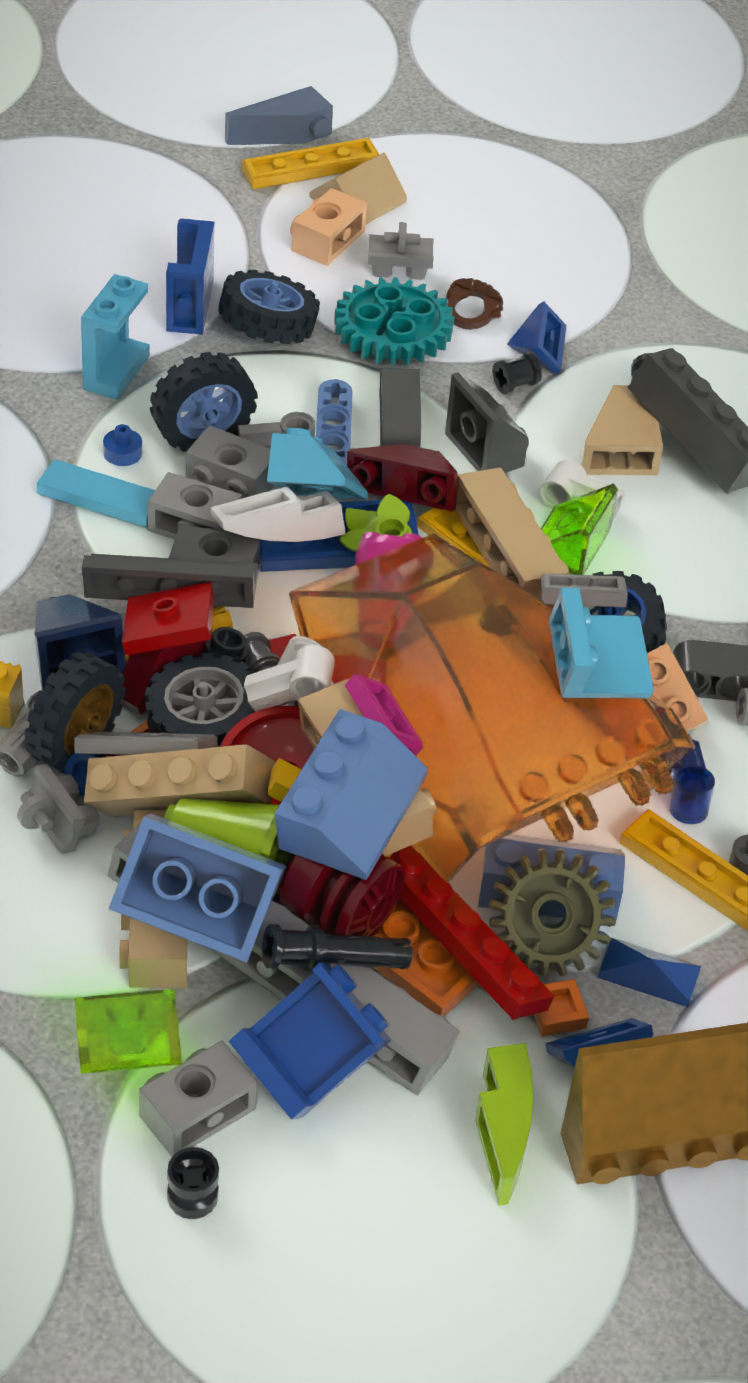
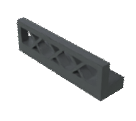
[82,553,258,608]

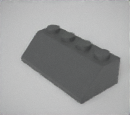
[628,348,748,494]

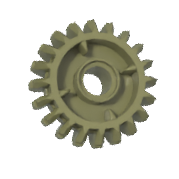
[488,848,616,977]

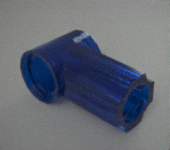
[661,734,715,824]

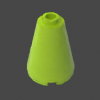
[164,798,292,884]

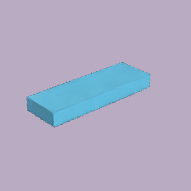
[37,459,155,528]

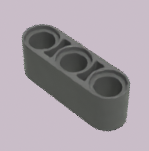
[379,368,421,447]
[673,640,748,701]

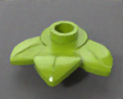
[339,494,412,551]

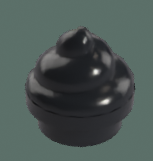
[204,627,248,664]

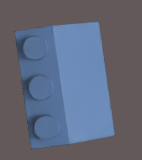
[274,709,428,880]
[108,813,286,963]
[478,831,625,920]

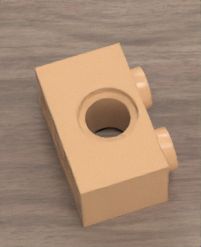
[290,188,367,266]

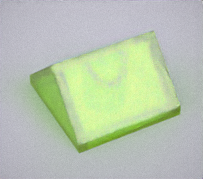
[541,483,618,575]
[74,989,182,1074]

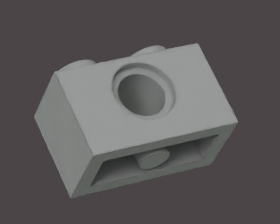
[186,425,274,498]
[148,472,242,540]
[139,1040,257,1156]

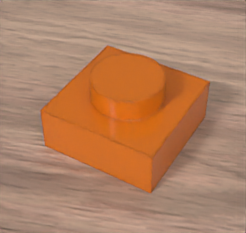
[533,979,589,1037]

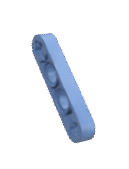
[316,379,353,466]

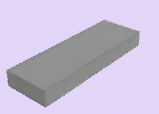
[74,731,218,755]

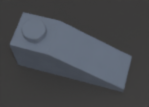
[225,86,333,145]

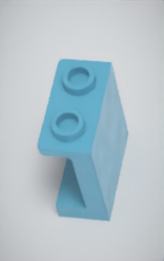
[81,274,150,400]

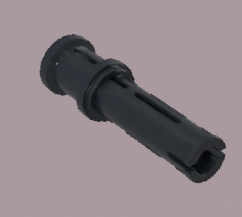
[262,924,413,971]

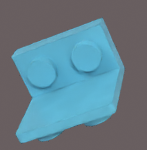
[548,587,654,698]

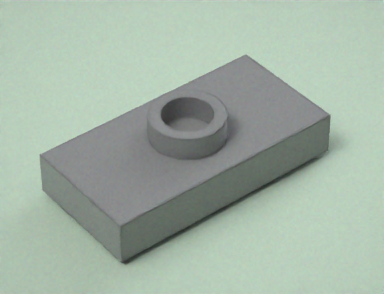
[540,573,627,610]

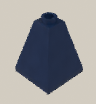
[34,594,126,690]

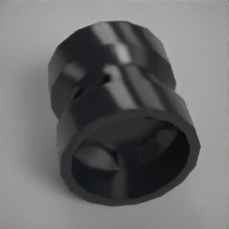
[167,1147,219,1219]

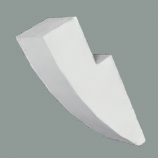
[210,486,345,542]

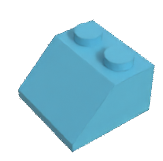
[267,428,368,500]

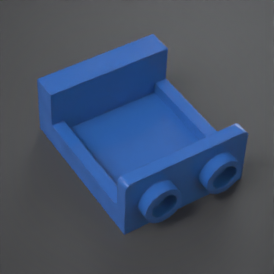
[166,218,215,335]
[228,962,391,1120]

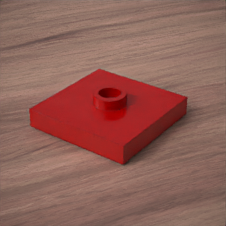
[122,582,215,655]

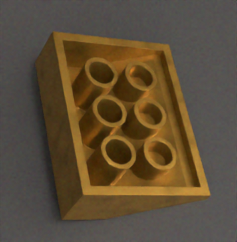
[560,1022,748,1185]

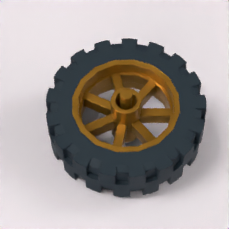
[24,652,125,774]

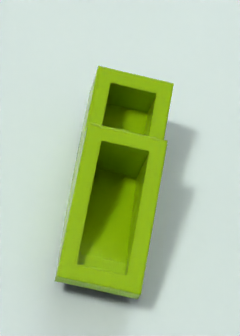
[475,1043,533,1206]

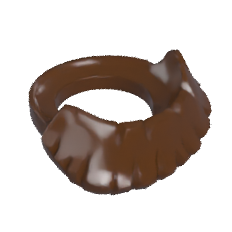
[446,278,504,330]

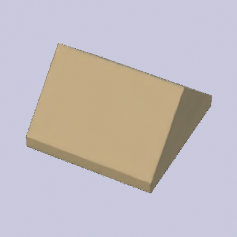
[309,152,407,225]

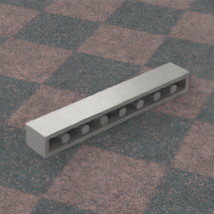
[107,821,461,1095]

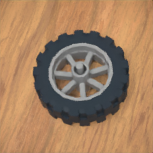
[145,653,255,747]

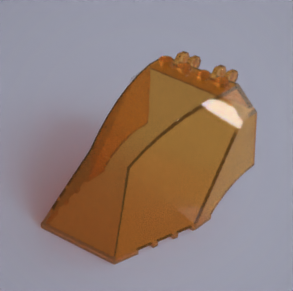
[289,533,696,883]

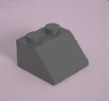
[445,372,529,473]

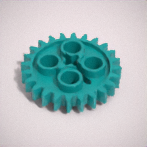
[334,277,454,366]

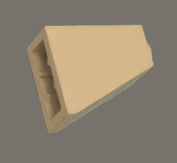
[581,385,663,475]

